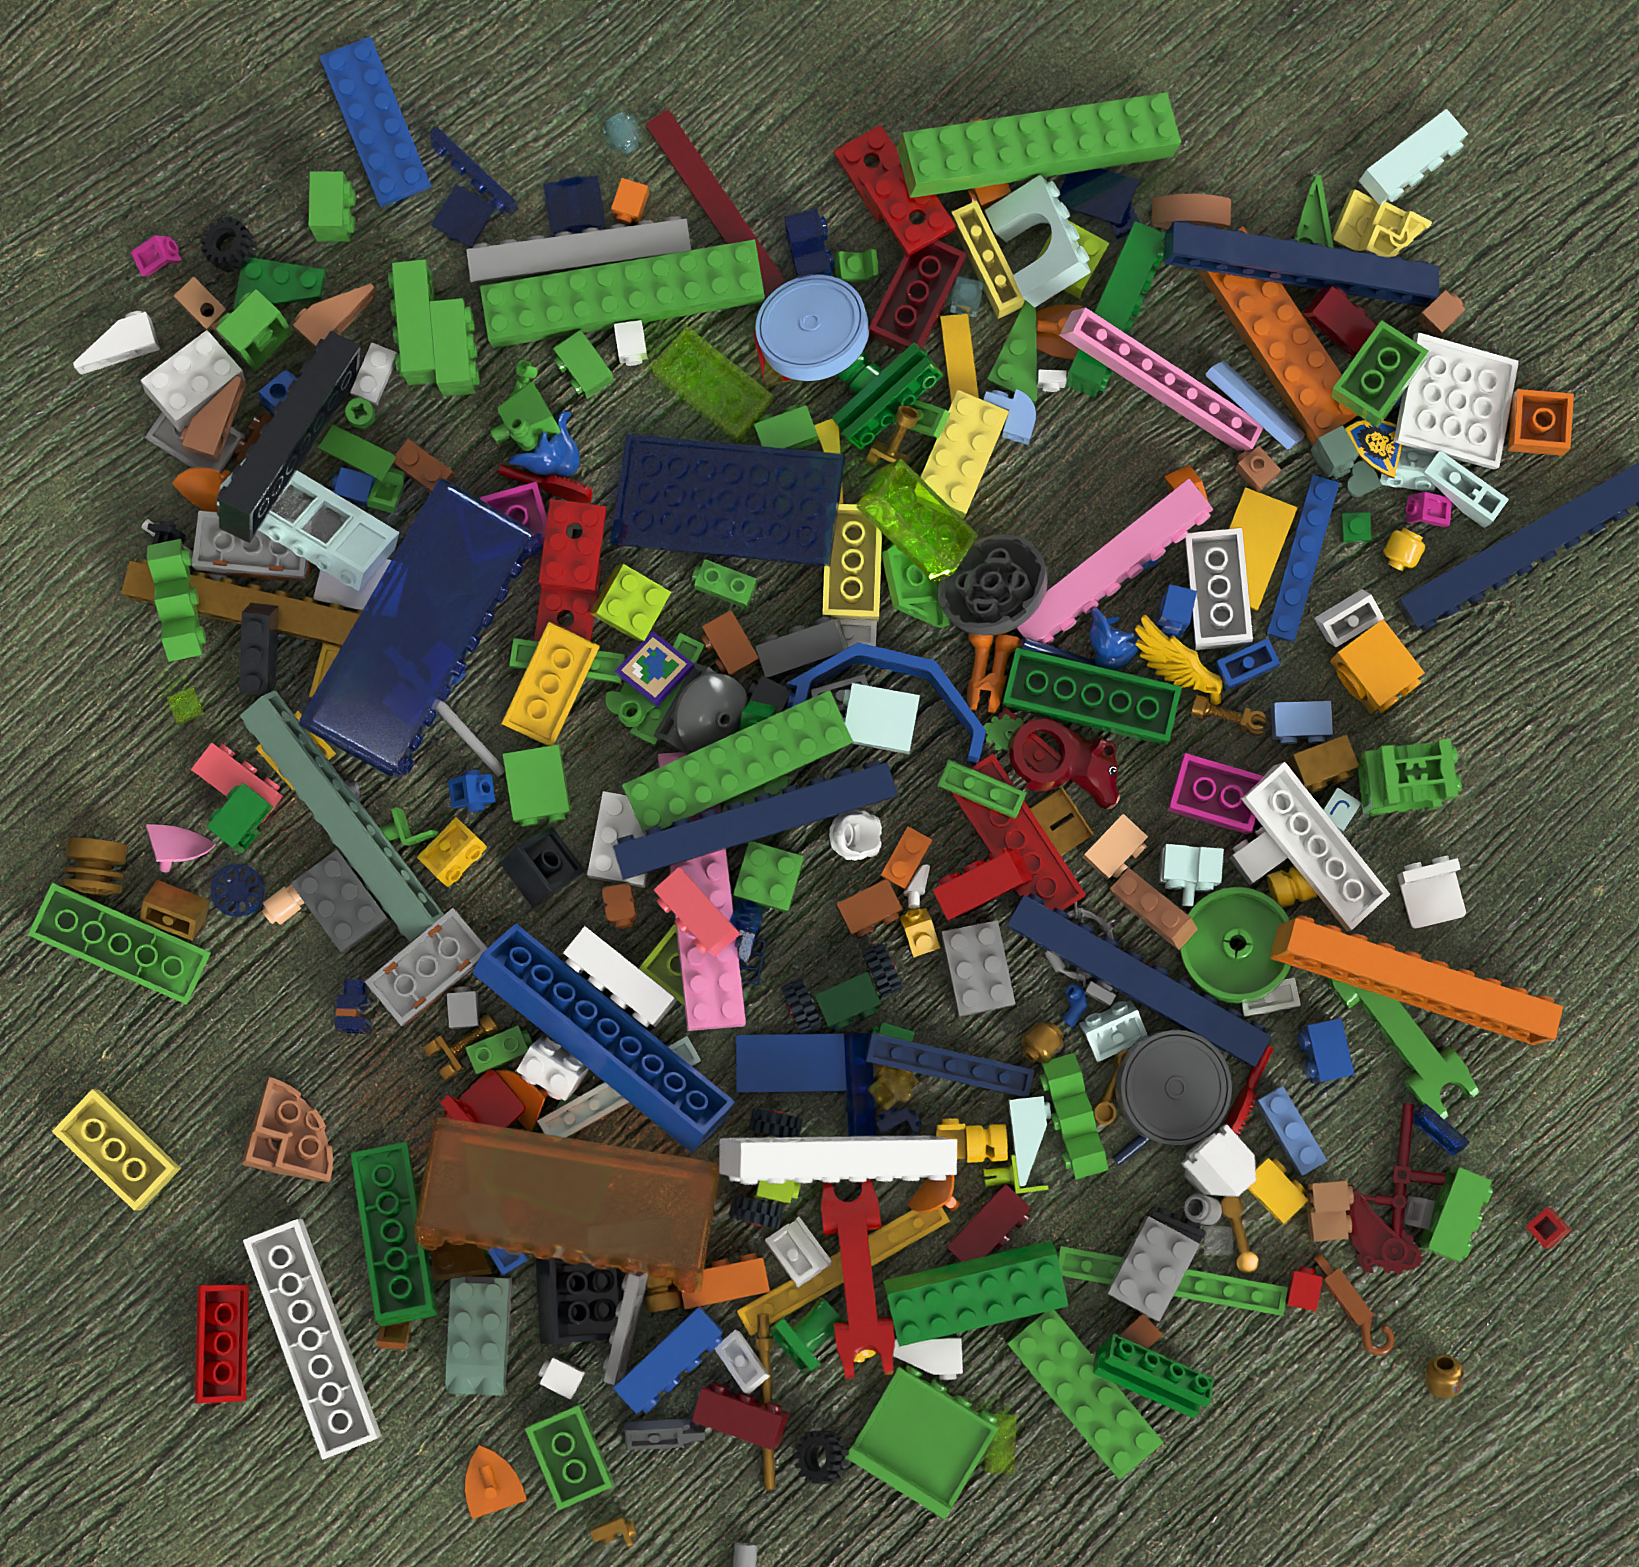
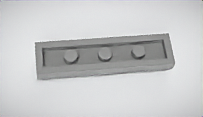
[603,1267,649,1385]

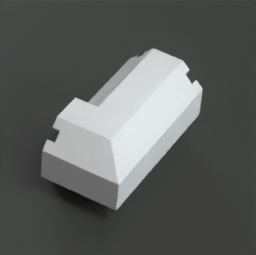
[1181,1125,1256,1196]

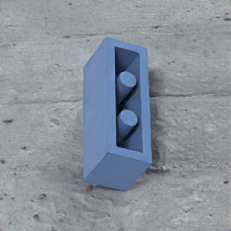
[1255,1086,1327,1176]

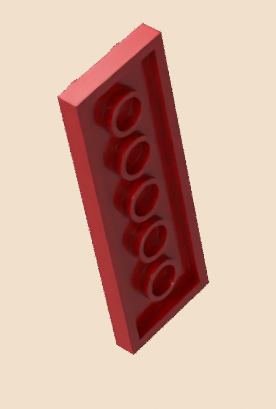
[950,754,1086,911]

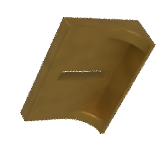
[1030,787,1094,856]

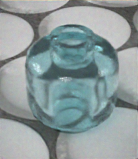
[602,111,643,155]

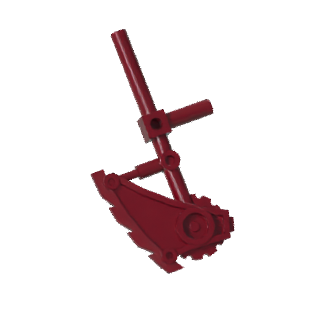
[1346,1103,1446,1274]

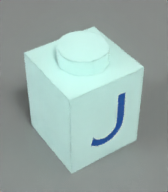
[1322,787,1361,833]

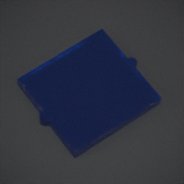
[432,185,496,248]

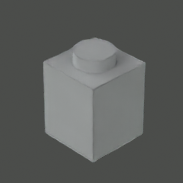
[447,987,480,1029]

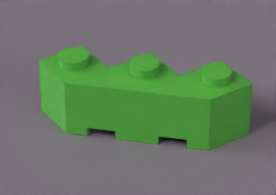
[147,539,206,662]
[1039,1053,1108,1179]

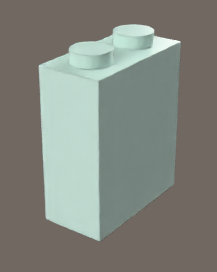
[842,683,920,754]

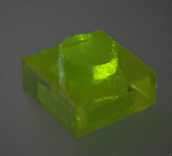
[167,687,205,725]

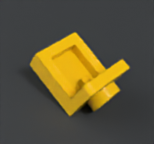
[900,908,940,957]

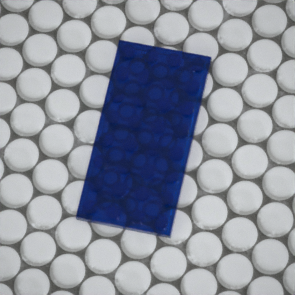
[610,434,845,567]

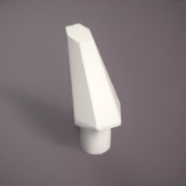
[904,864,930,909]

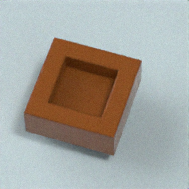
[377,1321,412,1350]

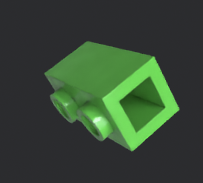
[692,559,757,609]
[466,1026,533,1075]

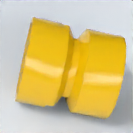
[1267,866,1317,908]
[965,1124,1008,1163]

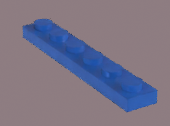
[1266,475,1339,643]

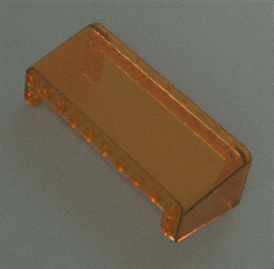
[414,1118,720,1293]

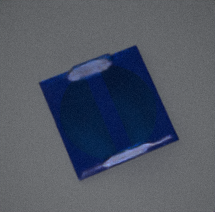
[543,175,606,237]

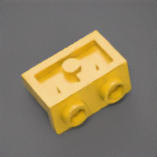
[417,817,487,887]

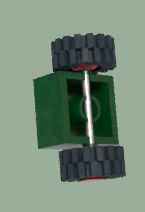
[781,942,903,1034]

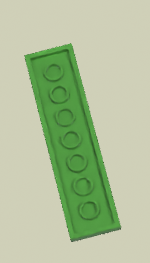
[622,690,854,836]

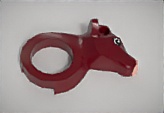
[1007,718,1120,809]

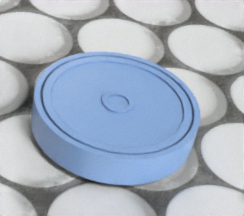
[755,275,869,381]

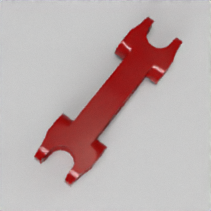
[821,1178,895,1379]

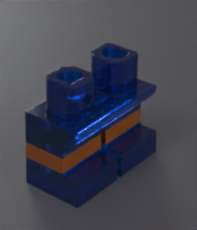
[335,979,373,1034]

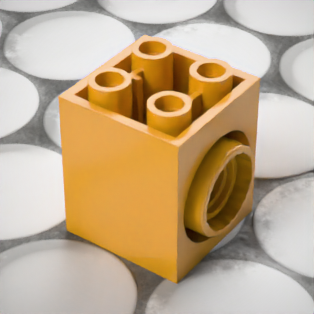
[1330,619,1425,714]

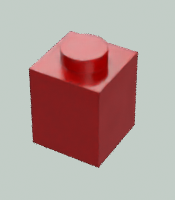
[1525,1207,1572,1249]
[1285,1266,1323,1311]

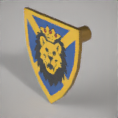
[1345,420,1402,478]

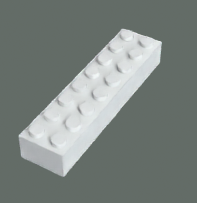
[719,1135,957,1184]
[243,1219,382,1460]

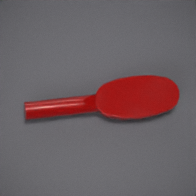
[498,464,593,504]
[1224,1045,1273,1136]

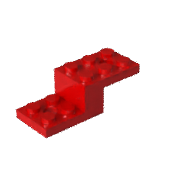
[833,124,956,257]
[534,499,607,642]

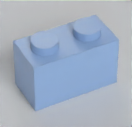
[1271,701,1333,744]

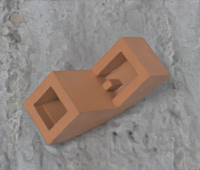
[1152,194,1231,230]

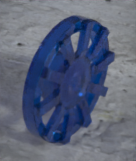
[211,864,265,917]

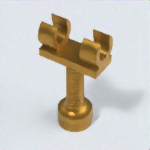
[865,405,919,480]
[1191,694,1267,736]
[422,1013,501,1080]

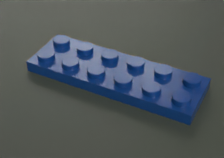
[319,36,432,207]

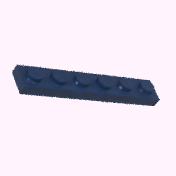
[864,1033,1035,1098]

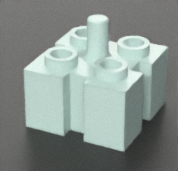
[1158,844,1224,906]

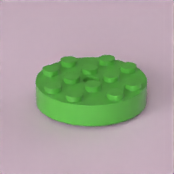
[1180,887,1291,1004]

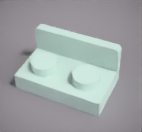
[1379,445,1436,492]
[1079,1000,1147,1062]

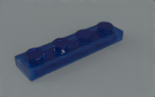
[429,126,518,216]

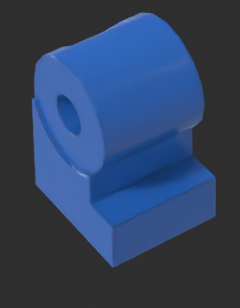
[259,370,298,414]

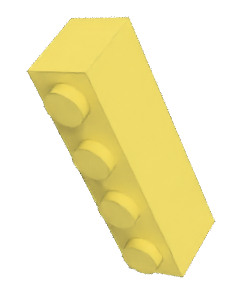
[951,201,1025,319]

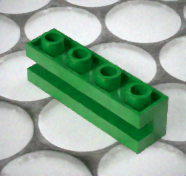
[832,343,943,450]
[1093,1333,1214,1418]

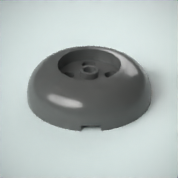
[938,534,1048,636]

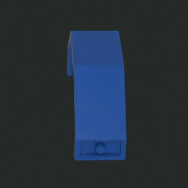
[786,642,986,765]

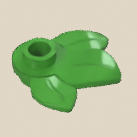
[606,682,655,727]

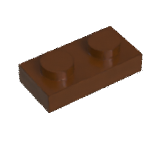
[232,413,273,465]

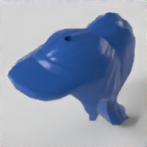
[508,411,580,476]
[1089,607,1143,671]

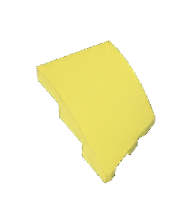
[1332,189,1432,258]

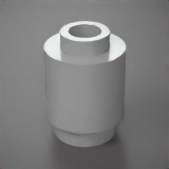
[1184,1194,1222,1225]

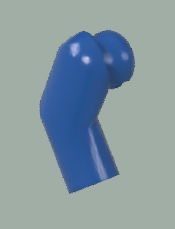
[1061,984,1088,1028]

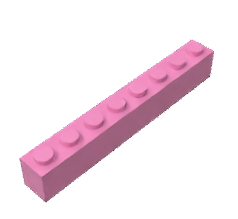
[1059,308,1263,451]
[1017,479,1213,645]

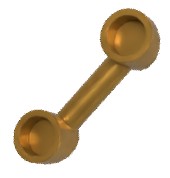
[1092,1049,1129,1125]
[1220,1196,1259,1274]

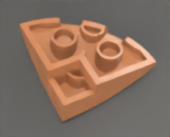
[241,1077,333,1182]

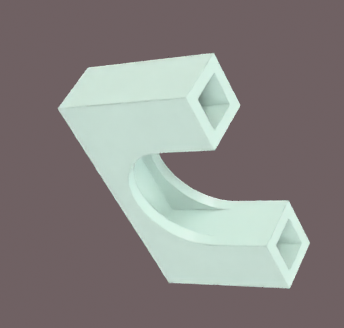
[985,175,1091,307]

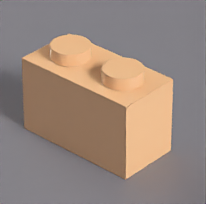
[1082,814,1148,880]

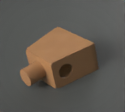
[174,276,228,340]

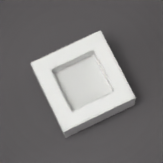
[1037,370,1067,392]

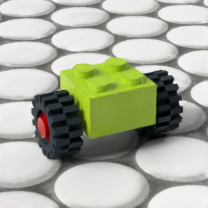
[728,1107,803,1229]

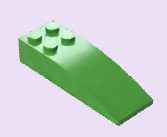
[28,883,211,1005]

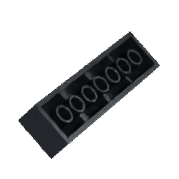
[217,331,360,543]

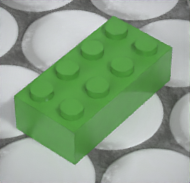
[388,260,436,385]

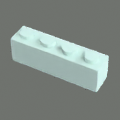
[1359,109,1468,206]

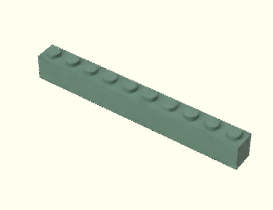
[240,690,444,942]

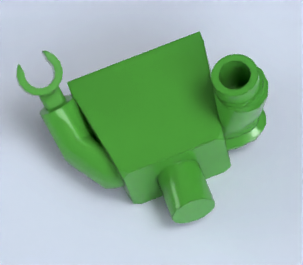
[490,360,562,451]

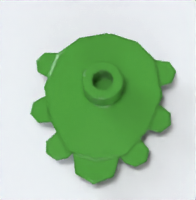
[983,714,1025,754]

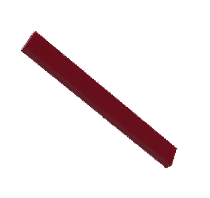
[645,109,787,300]

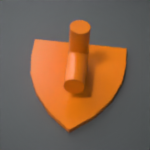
[1036,305,1083,360]
[172,467,231,512]
[496,1070,549,1134]
[907,1175,960,1213]
[465,1445,527,1519]

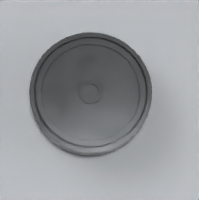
[1115,1030,1232,1145]

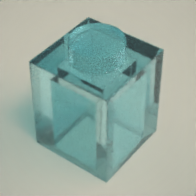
[950,276,984,318]

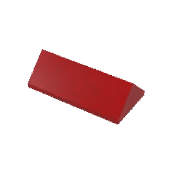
[194,1284,249,1404]

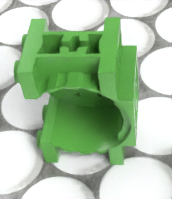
[1356,739,1461,816]

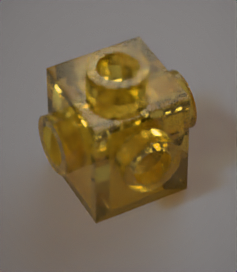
[867,1066,920,1111]

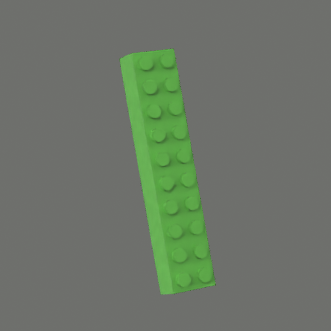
[897,92,1181,198]
[480,240,765,348]

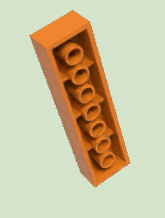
[1196,227,1360,445]

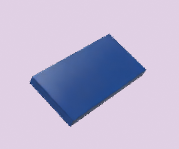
[736,1034,851,1093]

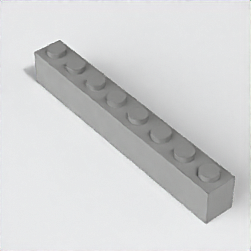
[466,216,691,289]

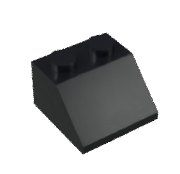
[499,827,585,908]

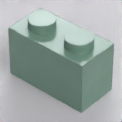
[1310,425,1359,479]

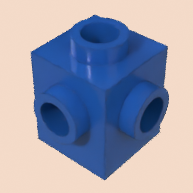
[448,770,495,812]

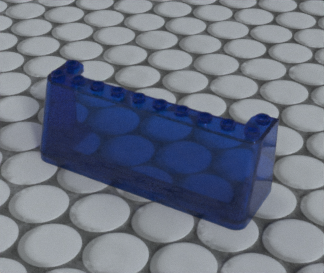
[298,478,543,778]

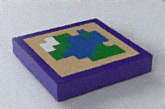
[615,631,695,707]

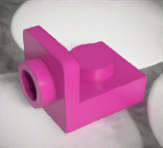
[131,235,181,277]
[1406,492,1452,527]

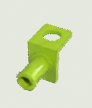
[983,1154,1049,1193]

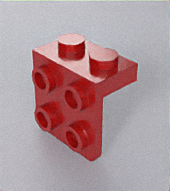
[440,1070,526,1148]

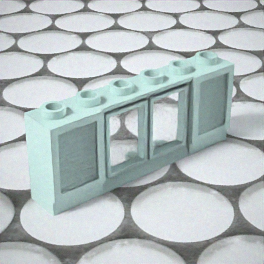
[217,458,399,591]

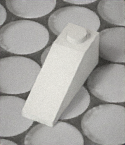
[73,311,161,374]
[893,1337,963,1380]

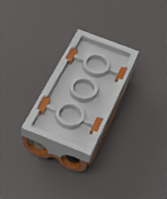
[192,511,314,581]
[365,908,488,1026]

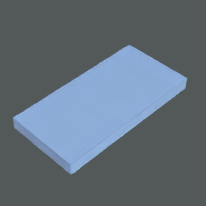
[1206,360,1306,449]

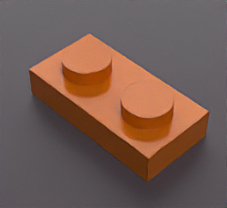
[880,826,932,890]

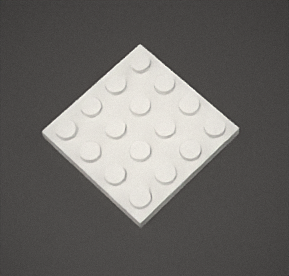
[1394,332,1519,470]

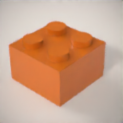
[1507,389,1574,456]

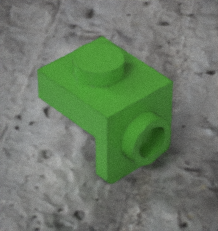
[367,467,405,514]

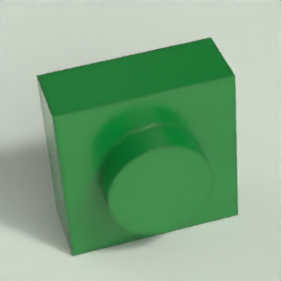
[1341,512,1372,543]

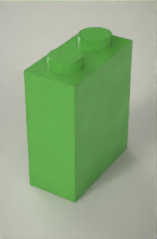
[503,744,571,827]

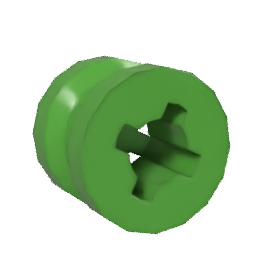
[345,398,376,430]

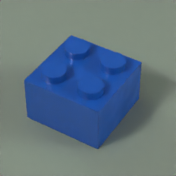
[1297,1018,1354,1084]

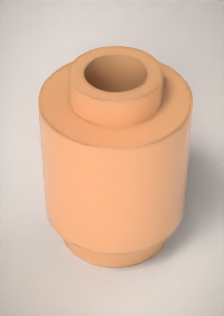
[262,885,304,925]

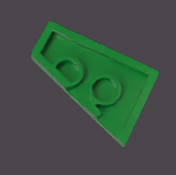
[233,257,326,310]

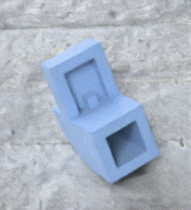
[983,389,1036,445]

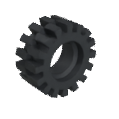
[200,217,255,272]
[794,1431,849,1484]

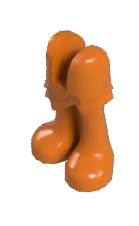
[967,633,1021,713]

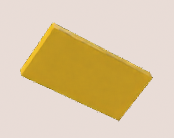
[1229,487,1298,611]
[501,622,600,746]

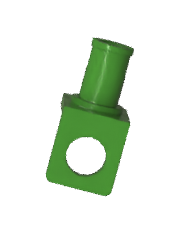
[379,807,439,846]

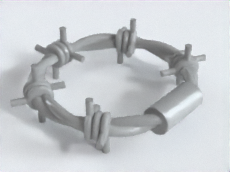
[1044,902,1115,987]

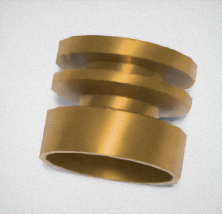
[61,837,128,896]

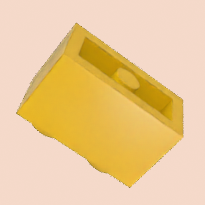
[1247,1158,1308,1224]

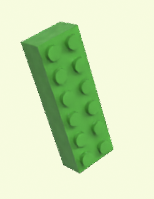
[1006,1310,1164,1481]

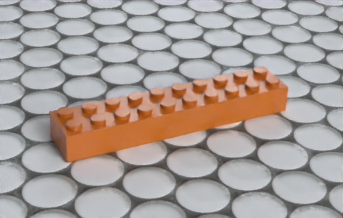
[1270,916,1564,1045]

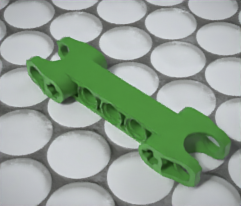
[1326,977,1480,1121]

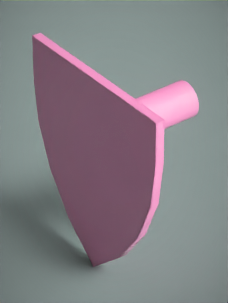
[146,824,216,872]

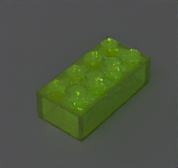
[651,326,773,445]
[856,459,978,583]

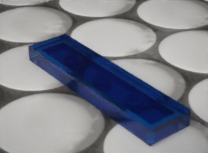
[844,1033,876,1137]

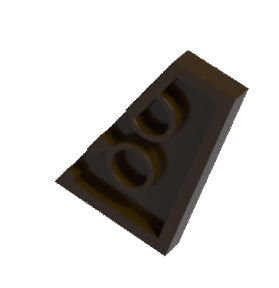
[429,1194,492,1281]

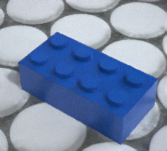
[613,1306,724,1414]

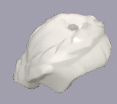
[829,809,882,861]

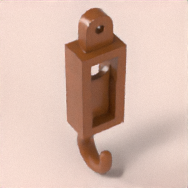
[1313,1253,1394,1356]

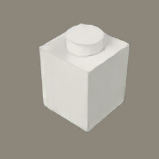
[614,320,648,366]
[538,1356,585,1400]

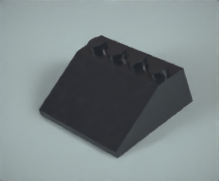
[534,1222,629,1344]

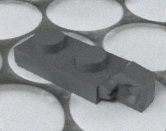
[624,1419,706,1450]

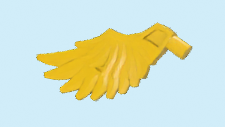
[1135,615,1223,705]

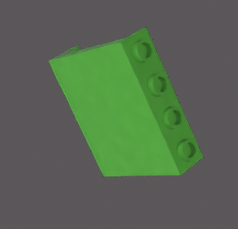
[845,1364,1000,1520]

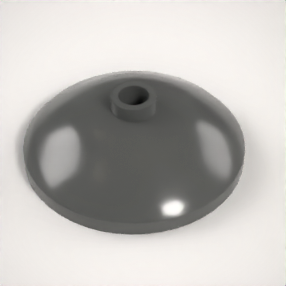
[674,673,749,753]

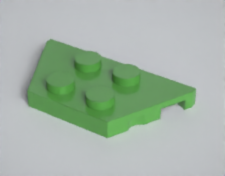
[881,521,949,628]

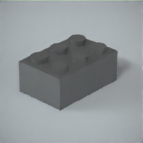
[291,850,391,954]

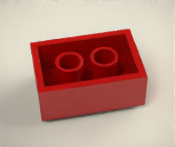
[933,847,1033,920]

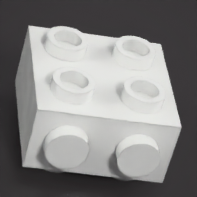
[516,1035,589,1101]

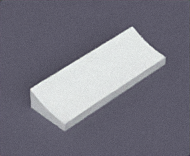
[1241,762,1390,931]

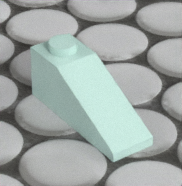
[1423,450,1509,528]
[1008,1096,1051,1186]

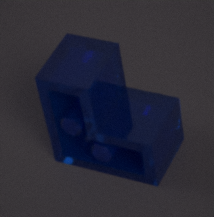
[784,208,835,279]

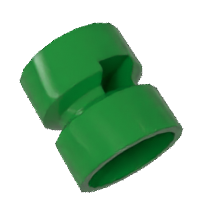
[836,351,883,395]

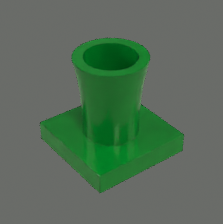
[769,1298,843,1375]

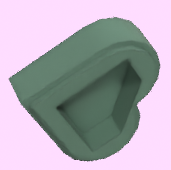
[1346,460,1382,497]

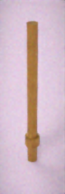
[755,1314,776,1490]

